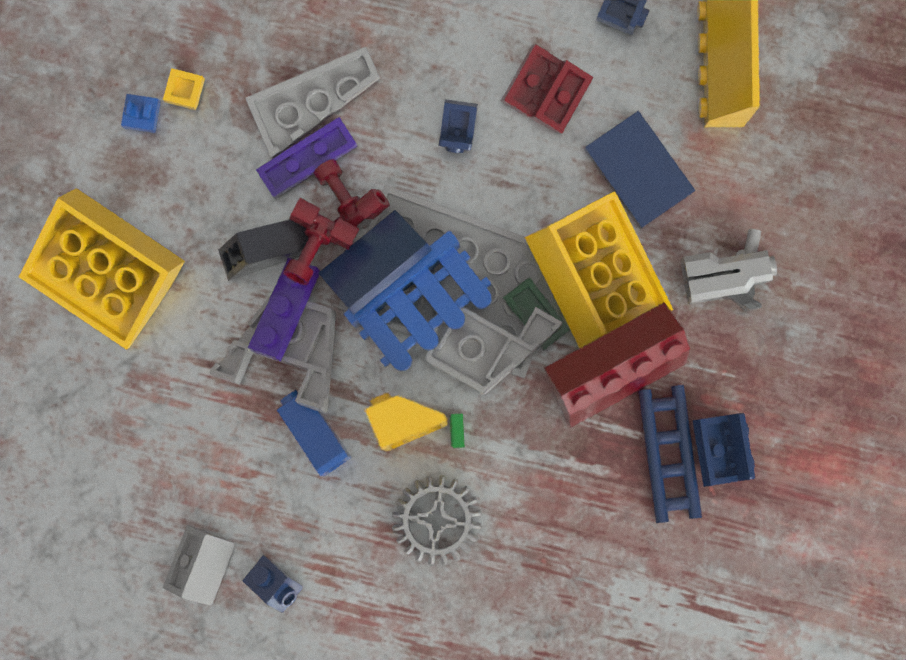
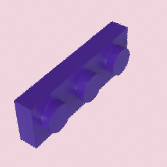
[256,117,358,199]
[248,258,320,362]

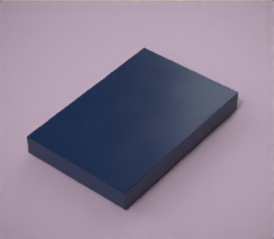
[584,110,696,229]
[318,210,432,315]

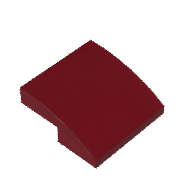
[501,44,594,134]

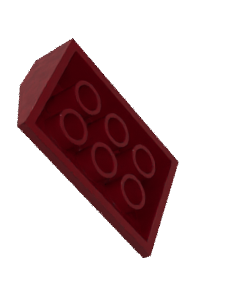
[544,302,690,428]

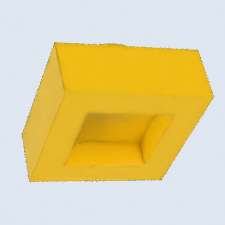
[163,68,205,110]

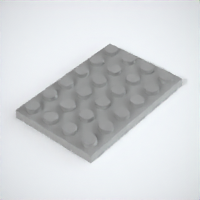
[338,185,554,379]

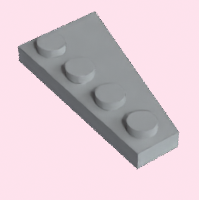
[245,47,380,159]

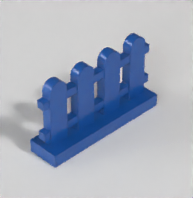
[343,230,492,371]

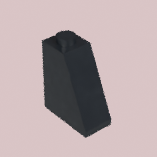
[218,219,309,281]

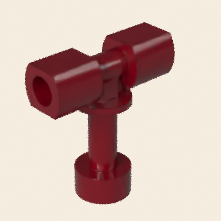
[314,159,390,245]
[283,198,359,285]

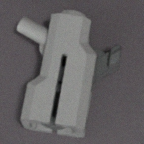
[680,229,777,312]

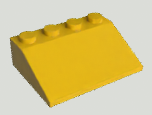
[697,0,760,127]
[19,188,185,350]
[524,191,673,348]

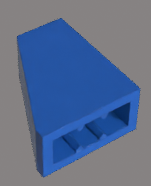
[277,390,352,477]

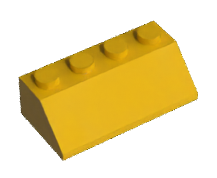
[365,392,448,452]

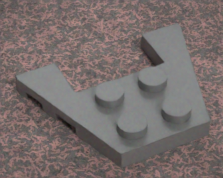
[425,275,563,395]
[209,295,336,413]

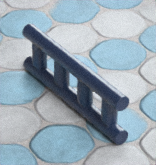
[638,385,702,523]

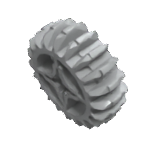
[392,475,482,566]

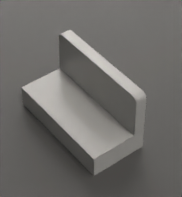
[163,525,235,606]

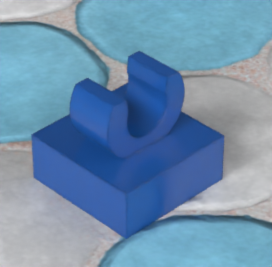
[121,94,161,133]

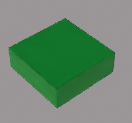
[450,414,465,449]

